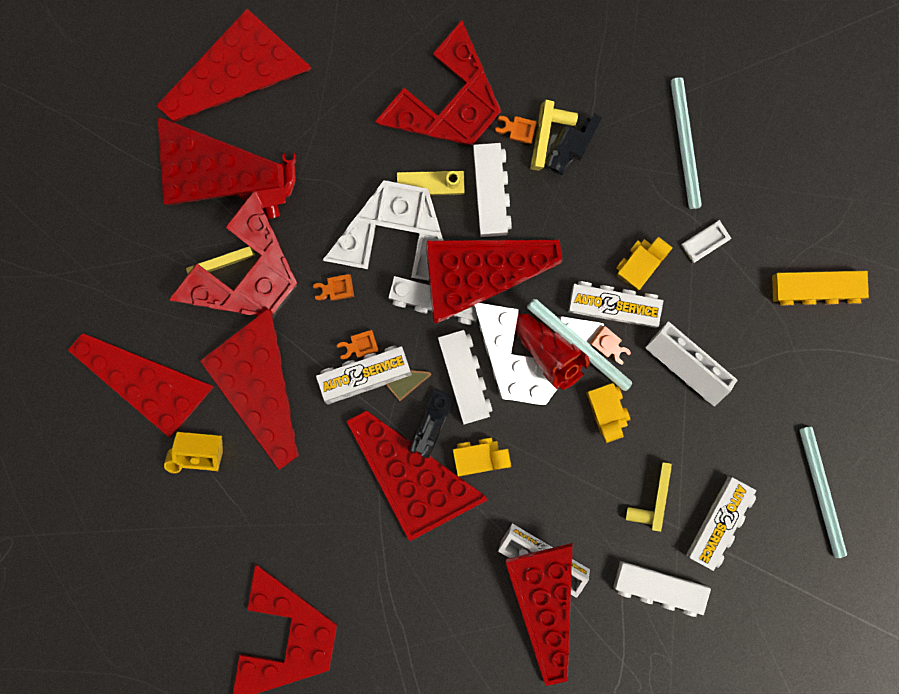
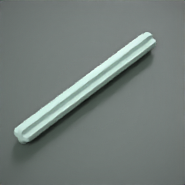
[671,78,702,209]
[527,299,632,391]
[800,426,847,558]

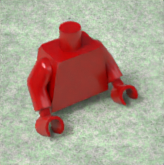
[238,153,296,219]

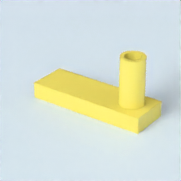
[530,100,578,171]
[397,171,464,195]
[186,246,255,274]
[626,462,672,532]

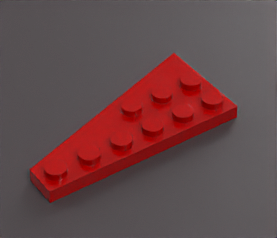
[68,333,215,438]
[506,543,573,686]

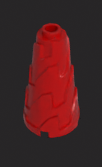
[515,314,590,390]

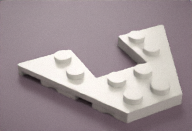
[323,181,443,281]
[473,303,604,405]

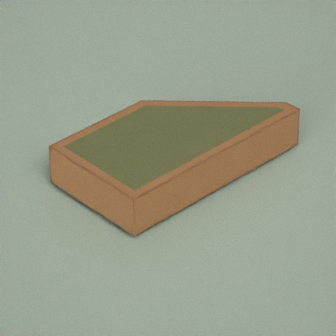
[386,370,432,401]

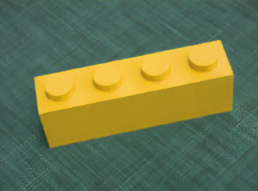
[772,271,869,306]

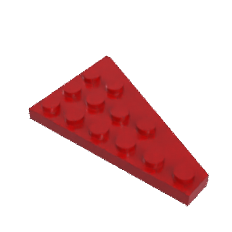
[156,9,311,122]
[158,118,284,205]
[426,240,562,323]
[200,309,299,470]
[347,411,487,542]

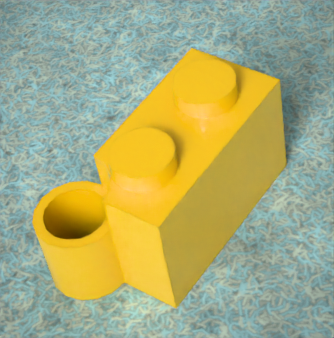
[616,237,673,292]
[586,383,630,443]
[164,432,223,473]
[453,438,512,476]

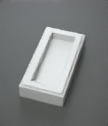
[681,220,732,263]

